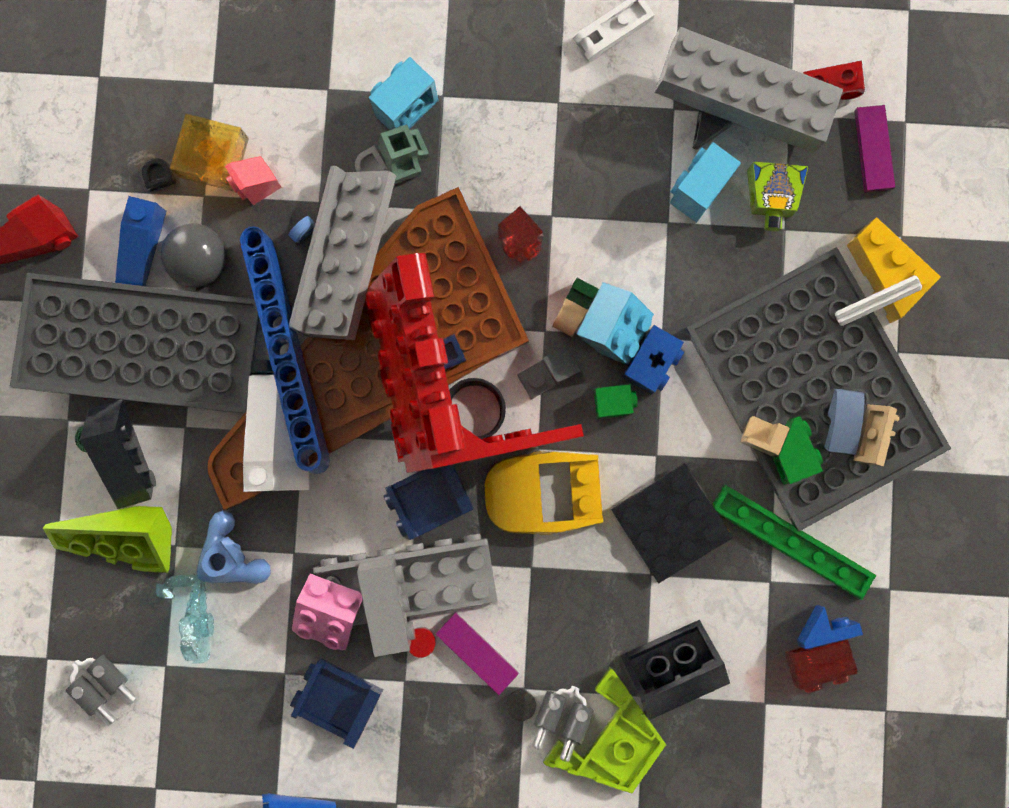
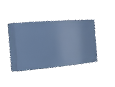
[824,389,864,455]

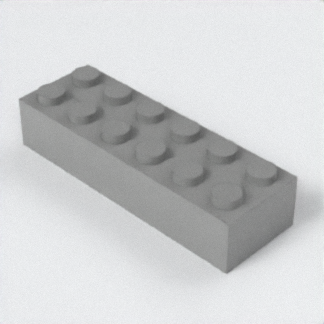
[654,27,843,153]

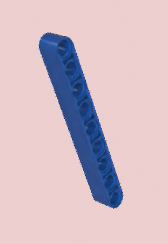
[240,226,330,474]

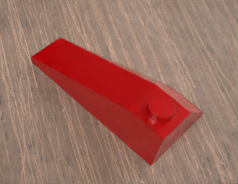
[0,194,78,265]

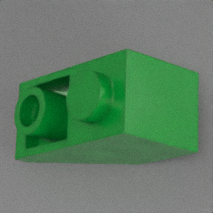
[772,416,823,485]

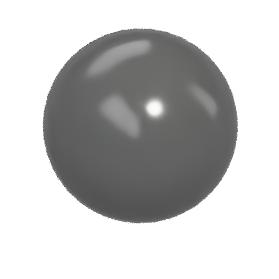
[161,223,227,288]

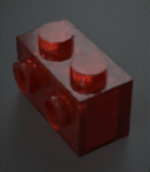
[498,206,543,263]

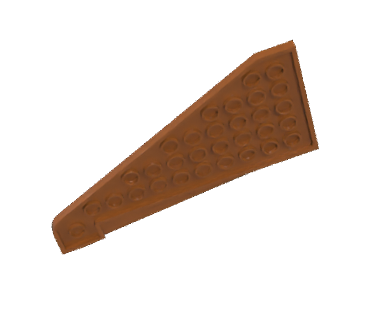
[207,187,529,510]

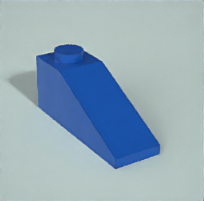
[115,196,167,286]

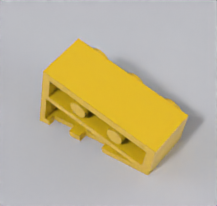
[847,217,941,323]

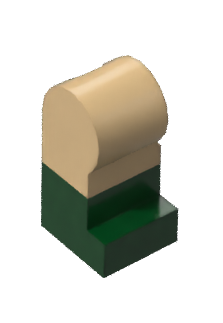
[552,277,599,337]

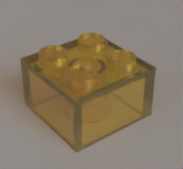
[170,113,249,192]

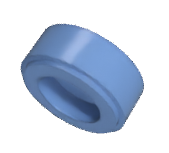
[288,216,315,243]

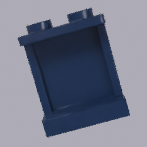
[383,464,474,540]
[290,659,384,749]

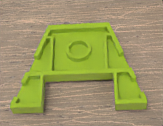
[543,667,666,794]

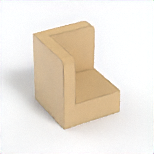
[740,416,789,456]

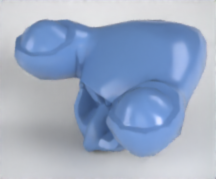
[197,510,271,584]

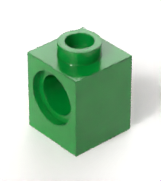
[593,384,638,419]

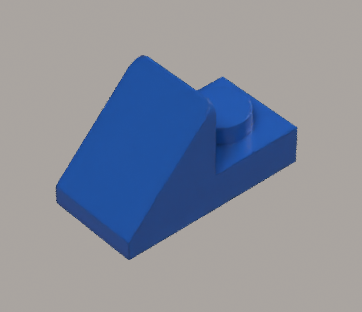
[797,605,863,649]

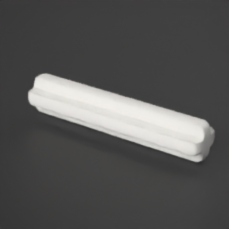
[835,276,922,326]

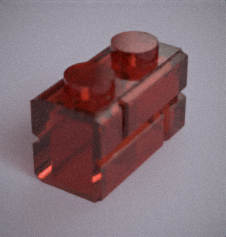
[785,639,858,693]

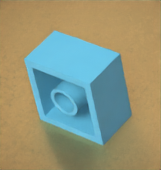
[369,57,438,130]
[670,142,741,223]
[577,282,654,365]

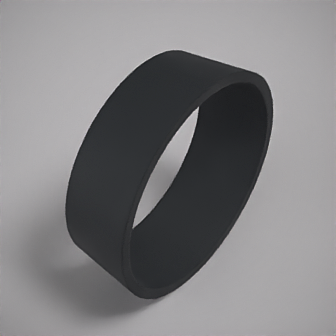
[449,378,506,439]

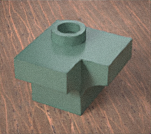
[378,124,429,184]

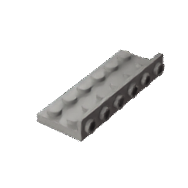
[289,166,396,340]
[313,534,498,626]

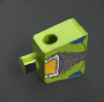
[747,162,808,231]

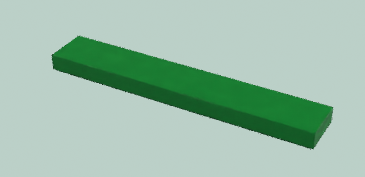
[712,485,876,600]

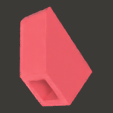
[225,156,282,205]

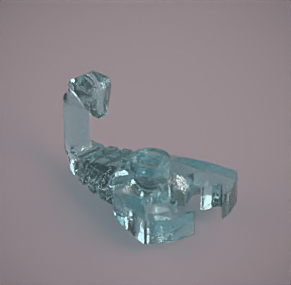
[156,574,214,664]

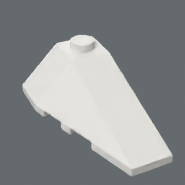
[243,375,310,492]

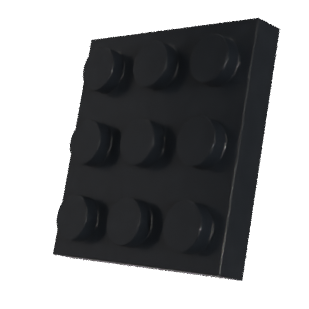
[611,463,733,584]

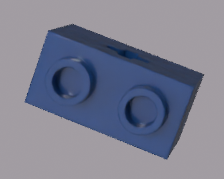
[622,325,684,395]

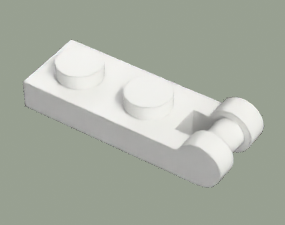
[573,0,655,62]

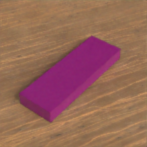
[854,105,895,193]
[436,612,519,695]

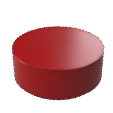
[409,627,436,658]

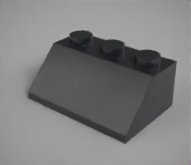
[620,620,730,720]

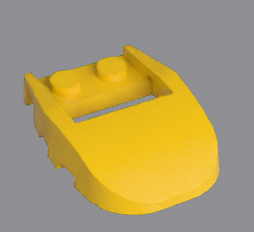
[485,451,603,535]

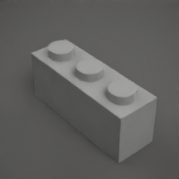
[357,557,415,657]

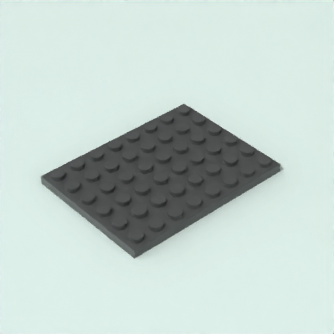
[685,247,951,531]

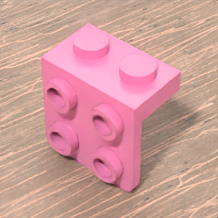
[292,574,363,650]

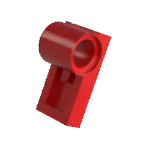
[803,60,865,100]

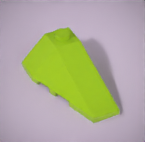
[43,506,172,573]

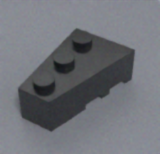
[80,399,156,509]

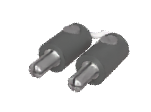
[66,655,137,726]
[532,686,594,762]

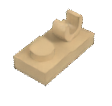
[853,404,899,467]

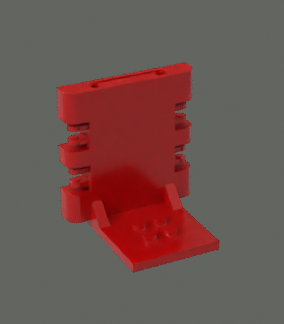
[365,253,584,473]

